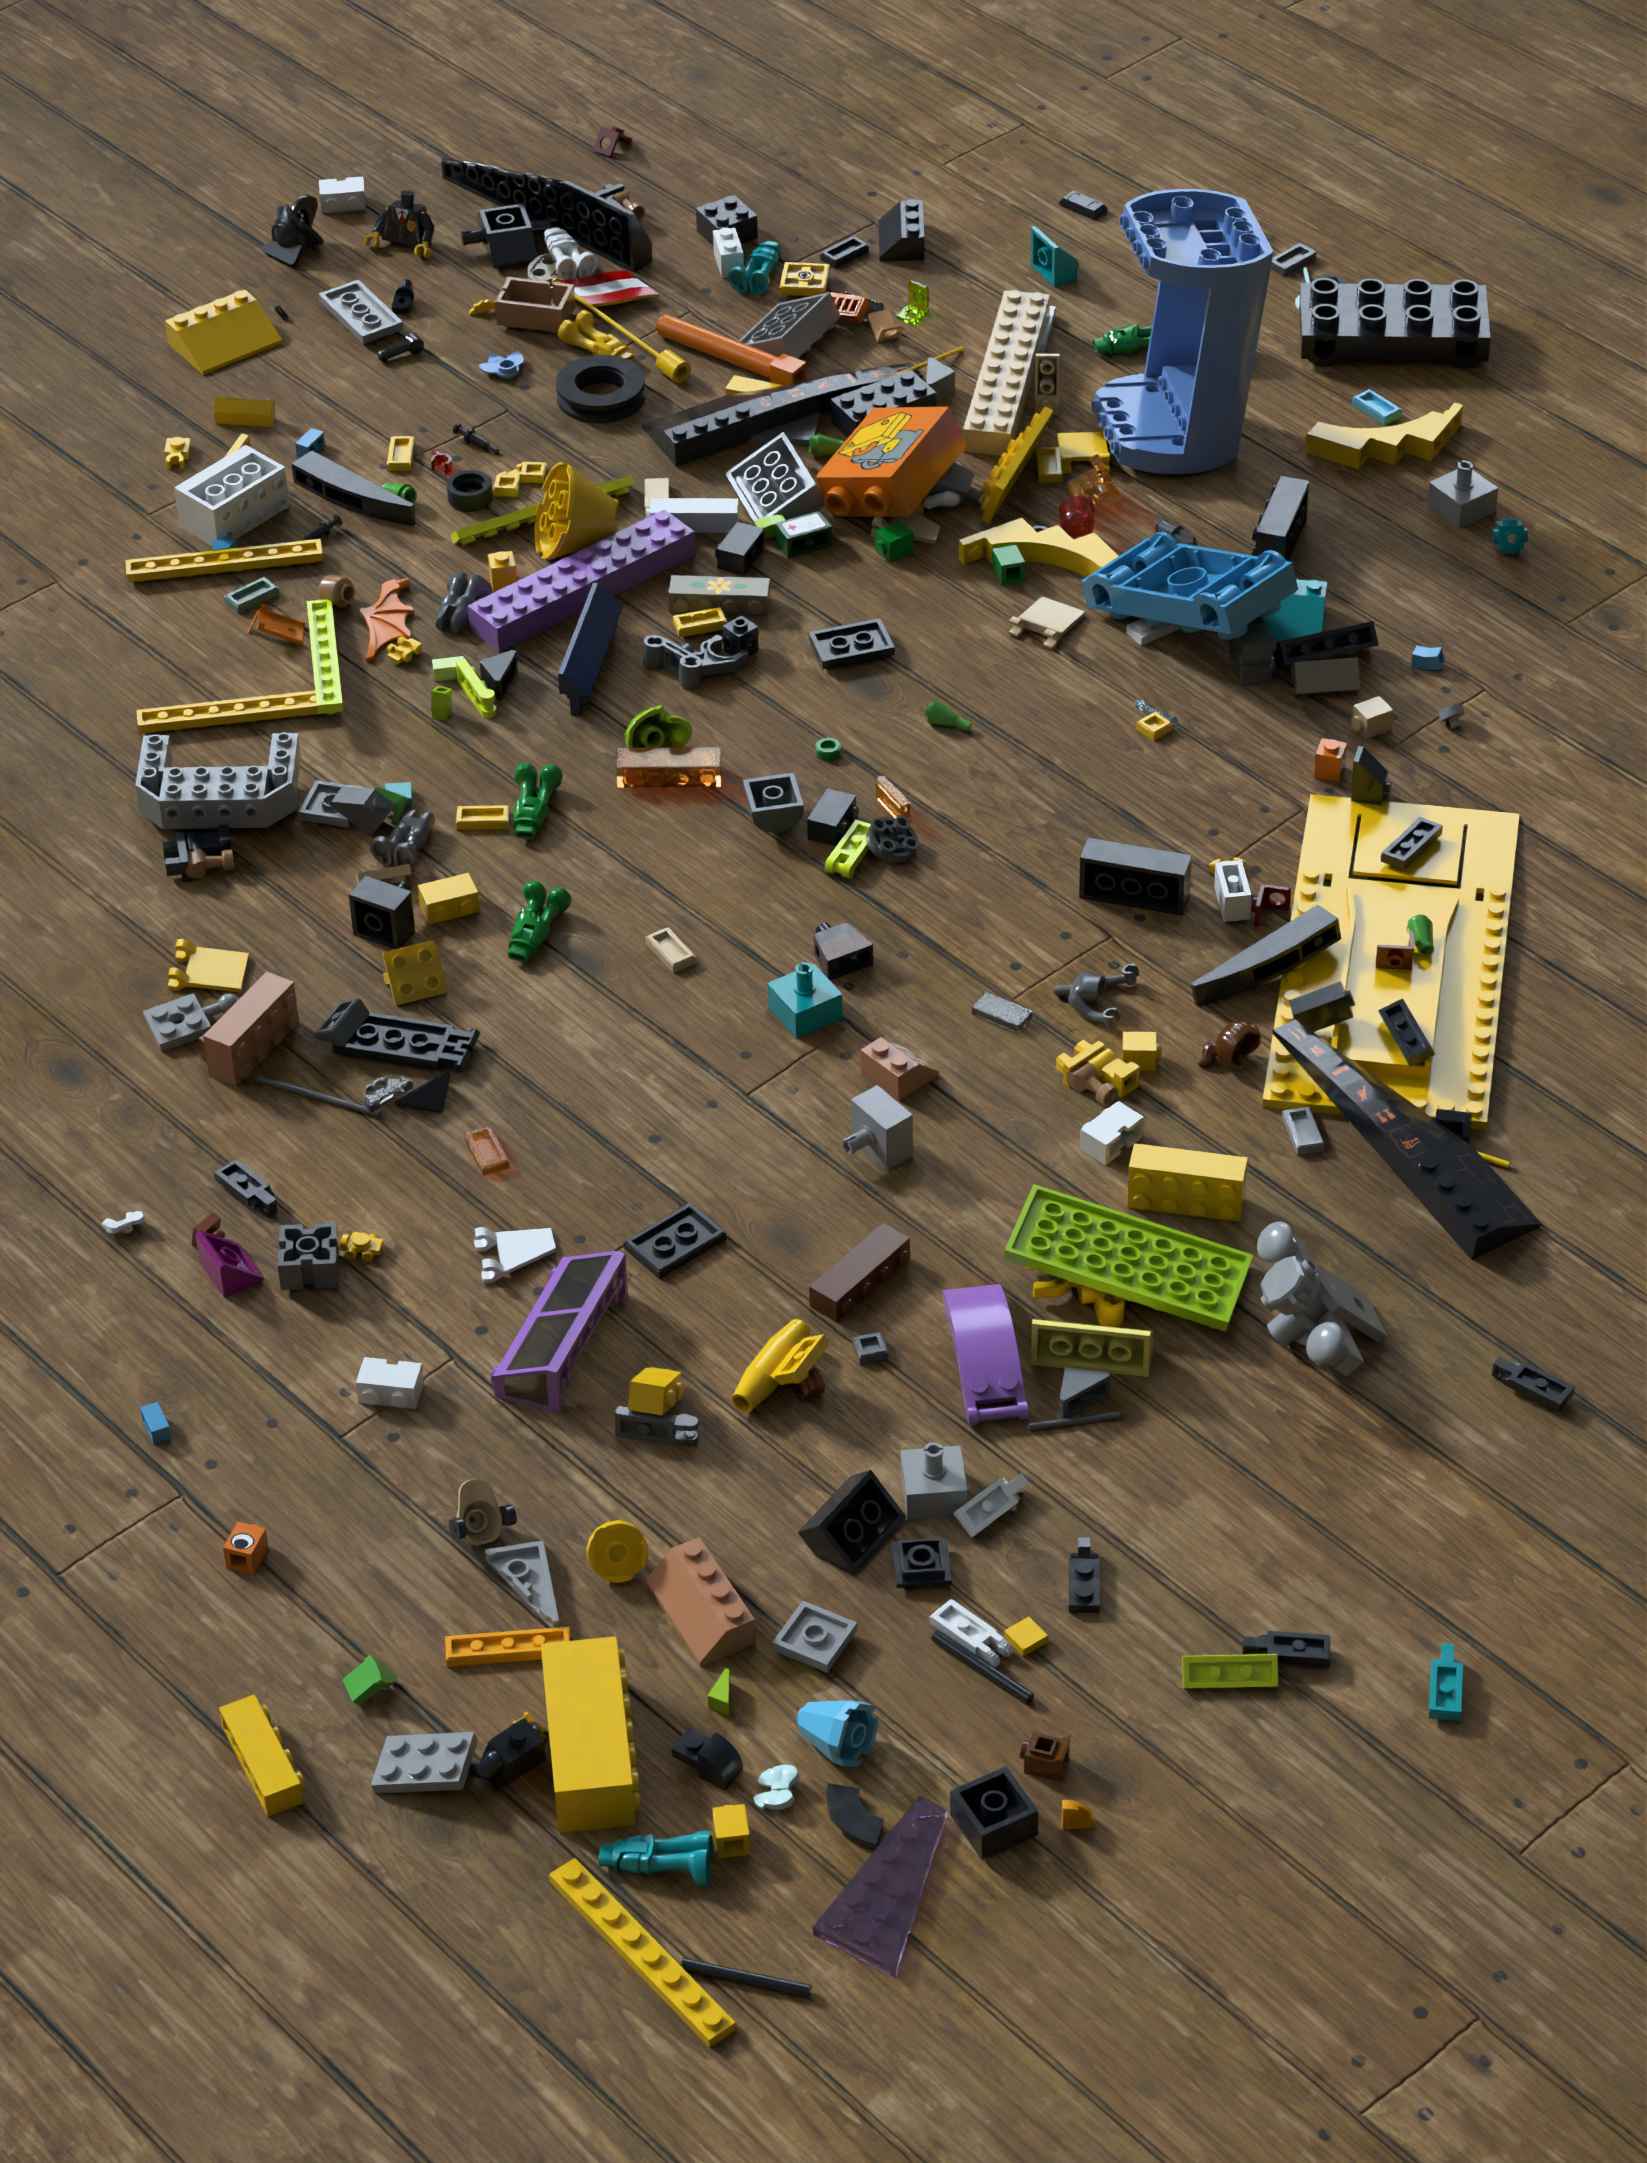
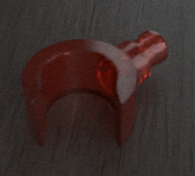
[431,449,453,475]

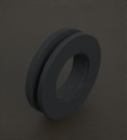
[556,355,646,423]

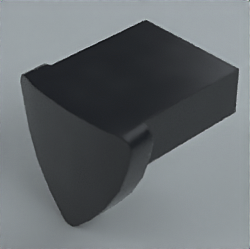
[1435,1109,1472,1144]

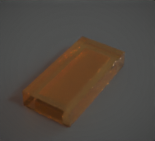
[876,775,911,823]
[464,1126,510,1176]

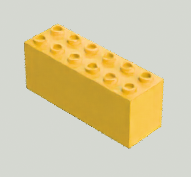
[541,1636,641,1833]

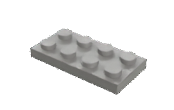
[319,279,403,344]

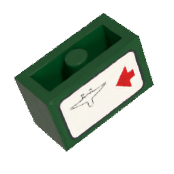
[775,511,832,559]

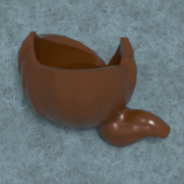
[1197,1020,1263,1070]

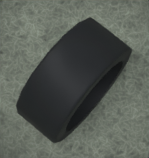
[447,470,493,511]

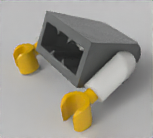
[914,461,983,515]

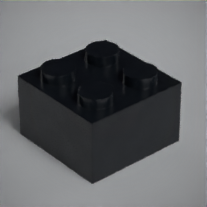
[696,195,758,247]
[950,1766,1039,1860]

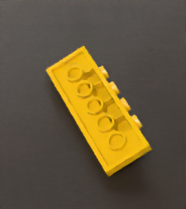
[981,406,1053,524]

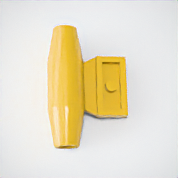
[732,1319,830,1413]

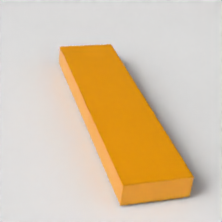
[445,1627,570,1667]

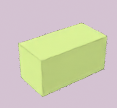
[432,656,464,681]

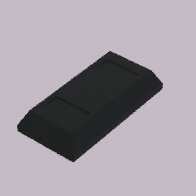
[1059,191,1108,220]

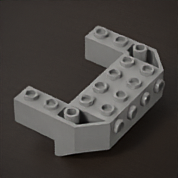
[135,732,301,829]

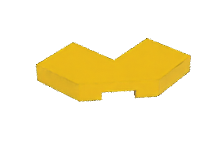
[493,462,548,497]

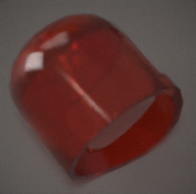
[1059,496,1095,540]

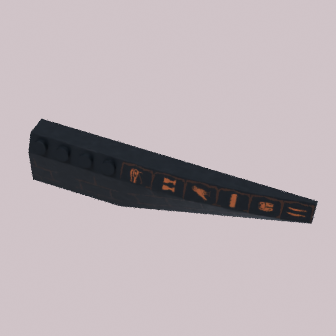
[1272,1019,1541,1260]

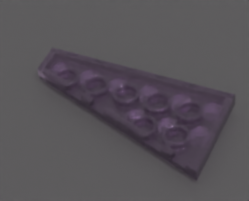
[813,1795,947,1978]

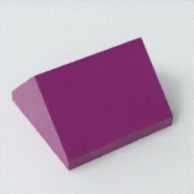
[195,1230,264,1298]

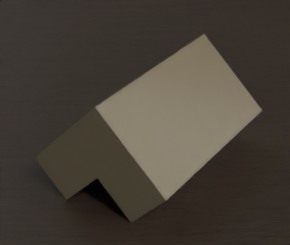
[1290,658,1360,696]

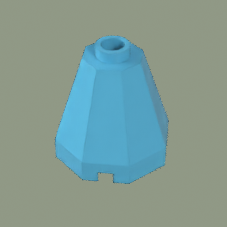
[797,1700,879,1767]

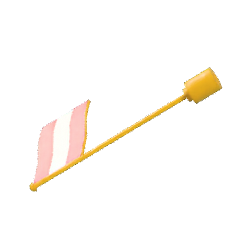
[552,270,691,383]

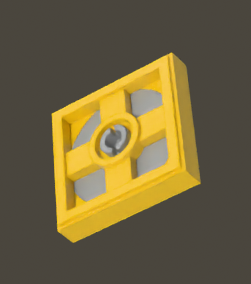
[780,262,830,296]

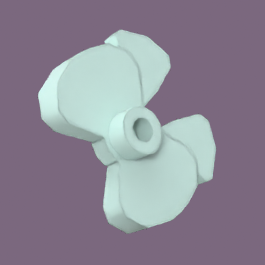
[753,1765,800,1810]

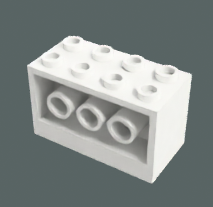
[174,445,290,546]

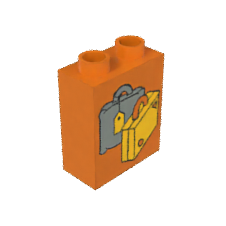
[815,407,967,517]

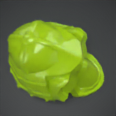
[624,705,692,764]

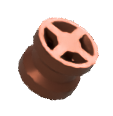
[790,1366,825,1402]

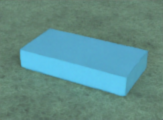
[1352,389,1402,425]

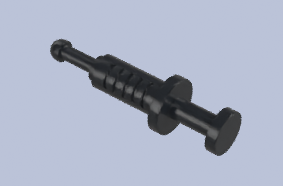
[452,423,500,455]
[301,514,343,541]

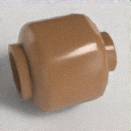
[318,574,355,608]

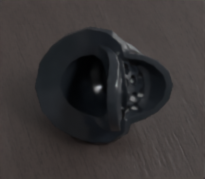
[261,194,324,267]

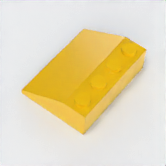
[165,289,283,375]

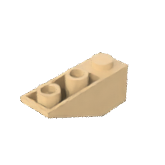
[1035,354,1059,415]

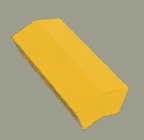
[214,397,276,427]

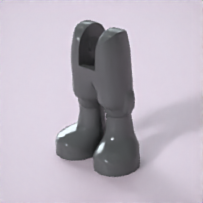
[436,572,492,633]
[370,809,435,867]

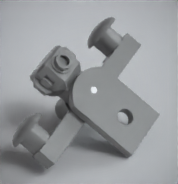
[1257,1221,1387,1376]

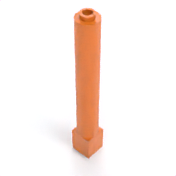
[656,314,806,385]

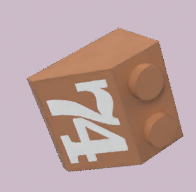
[860,1037,939,1101]

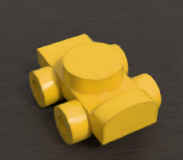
[387,636,422,664]
[340,1232,384,1262]

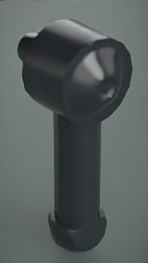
[378,333,424,362]

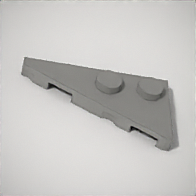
[485,1541,560,1628]

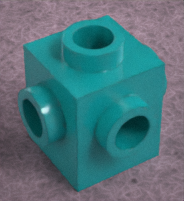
[1492,517,1528,554]

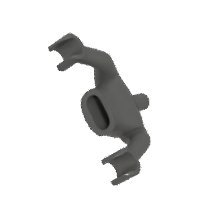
[1054,964,1139,1030]

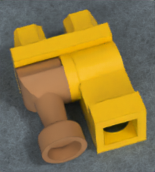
[1056,1040,1140,1107]

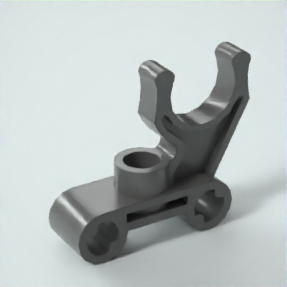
[643,635,749,689]

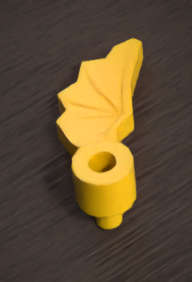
[469,299,496,316]

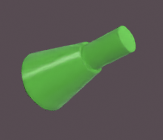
[925,700,972,732]

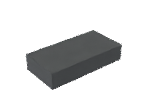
[1271,243,1316,277]

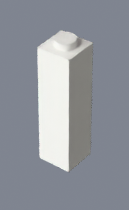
[646,498,739,533]

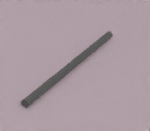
[256,1075,382,1118]

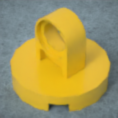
[586,1520,649,1583]

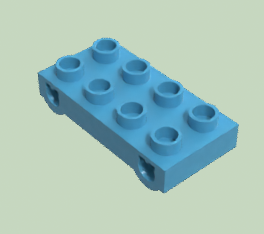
[1081,532,1299,639]

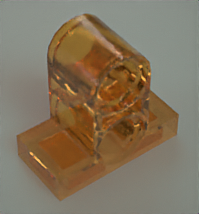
[1065,454,1123,511]

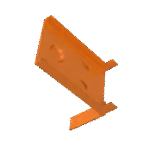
[248,604,305,645]

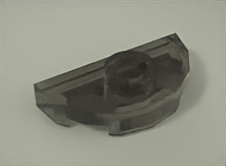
[364,1076,413,1113]

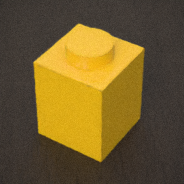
[488,551,517,592]
[1122,1032,1162,1071]
[712,1804,750,1859]

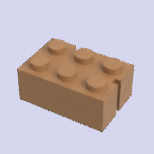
[495,277,576,333]

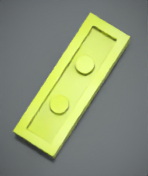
[1182,1654,1278,1688]

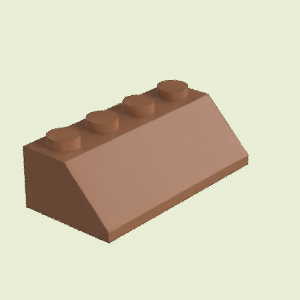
[646,1537,756,1667]

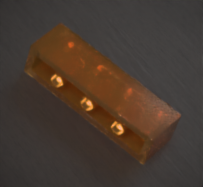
[617,747,722,788]

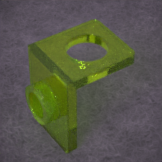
[896,280,929,325]

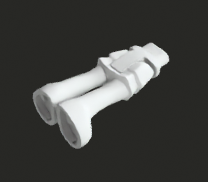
[544,228,598,280]

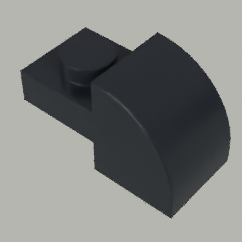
[671,1727,743,1791]

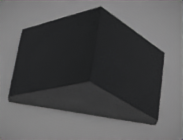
[480,650,518,701]

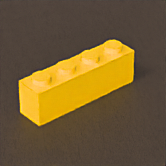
[219,1694,306,1817]

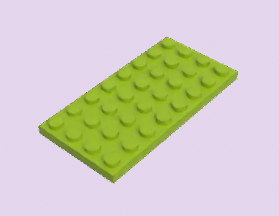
[1002,1184,1253,1331]

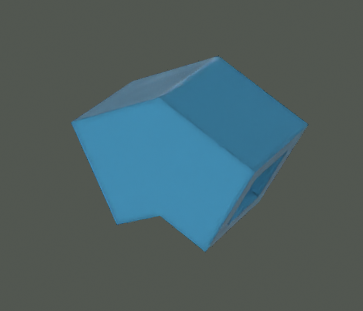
[212,537,237,551]

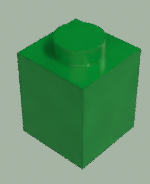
[874,521,914,562]
[993,545,1025,586]

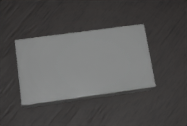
[1282,1107,1325,1155]

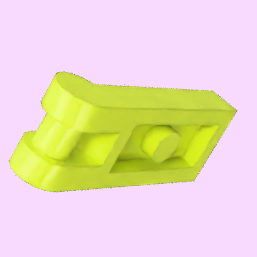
[455,658,496,718]
[824,820,871,879]

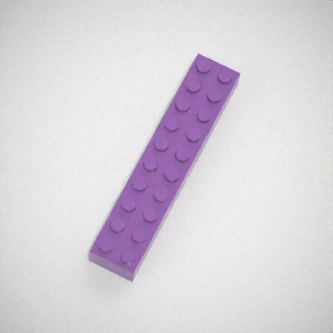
[468,509,696,652]

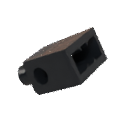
[814,922,873,981]

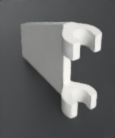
[474,1227,556,1283]

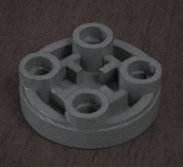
[866,816,919,863]

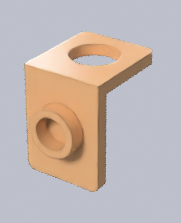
[868,309,903,343]

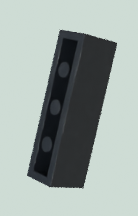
[1273,621,1379,669]

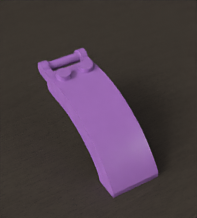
[942,1284,1028,1426]

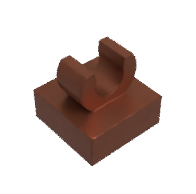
[191,1212,225,1250]

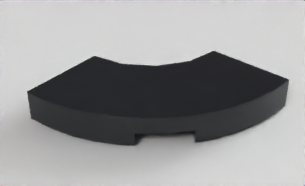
[826,1783,884,1851]

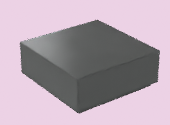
[852,1332,888,1365]

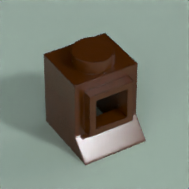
[1020,1732,1070,1782]

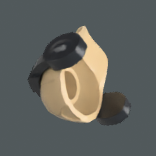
[449,1479,517,1546]

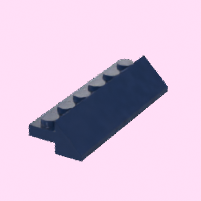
[558,583,623,716]

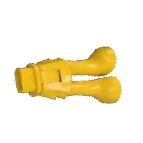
[558,310,635,362]

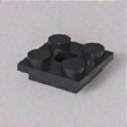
[892,1538,952,1589]

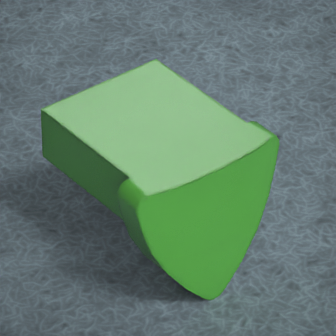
[375,786,408,826]
[342,1654,398,1706]

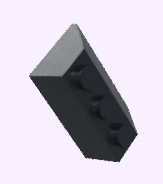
[878,199,925,261]
[797,1470,907,1574]

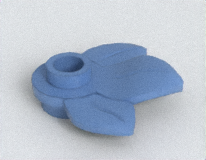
[479,351,524,380]

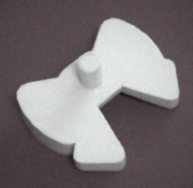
[102,1211,145,1234]

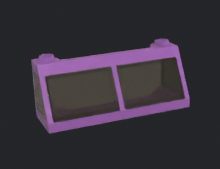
[491,1251,628,1414]

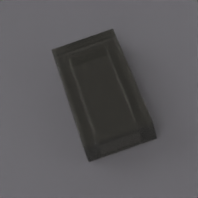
[972,992,1033,1033]

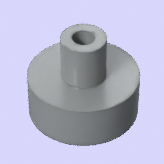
[1438,703,1465,729]

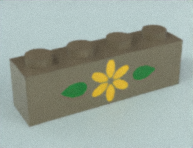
[669,575,771,616]

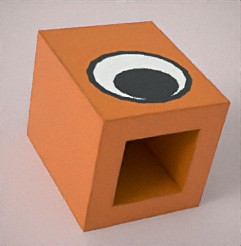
[1314,738,1347,783]
[223,1522,269,1575]

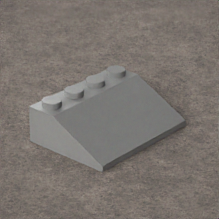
[739,292,841,359]
[725,432,825,521]

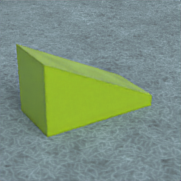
[707,1668,730,1716]

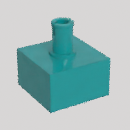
[767,962,843,1038]

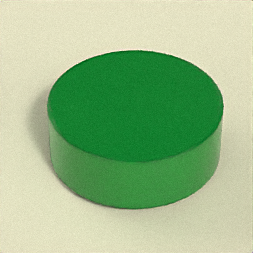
[815,738,841,761]

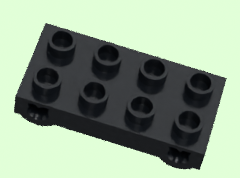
[1299,278,1491,369]

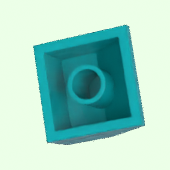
[1031,226,1079,287]

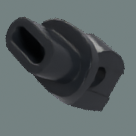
[392,279,414,314]

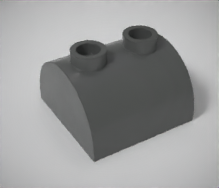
[743,773,804,834]

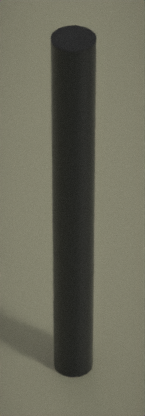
[931,1630,1035,1704]
[681,1958,812,1998]

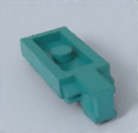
[1428,1643,1463,1721]

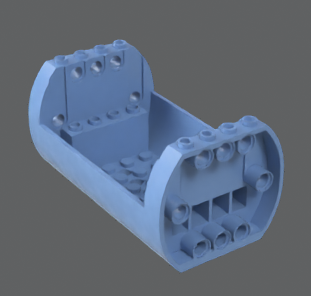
[1091,189,1274,474]

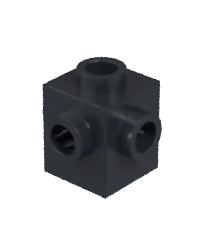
[722,615,759,656]

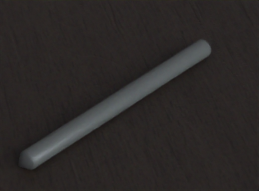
[1026,1411,1124,1431]

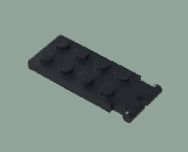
[333,1012,480,1073]

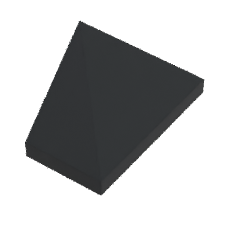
[394,1072,451,1113]

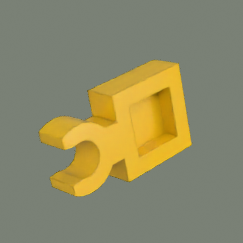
[164,437,192,469]

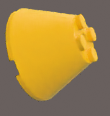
[534,462,618,560]

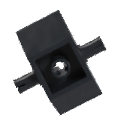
[461,204,552,269]

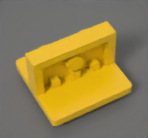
[383,940,447,1005]

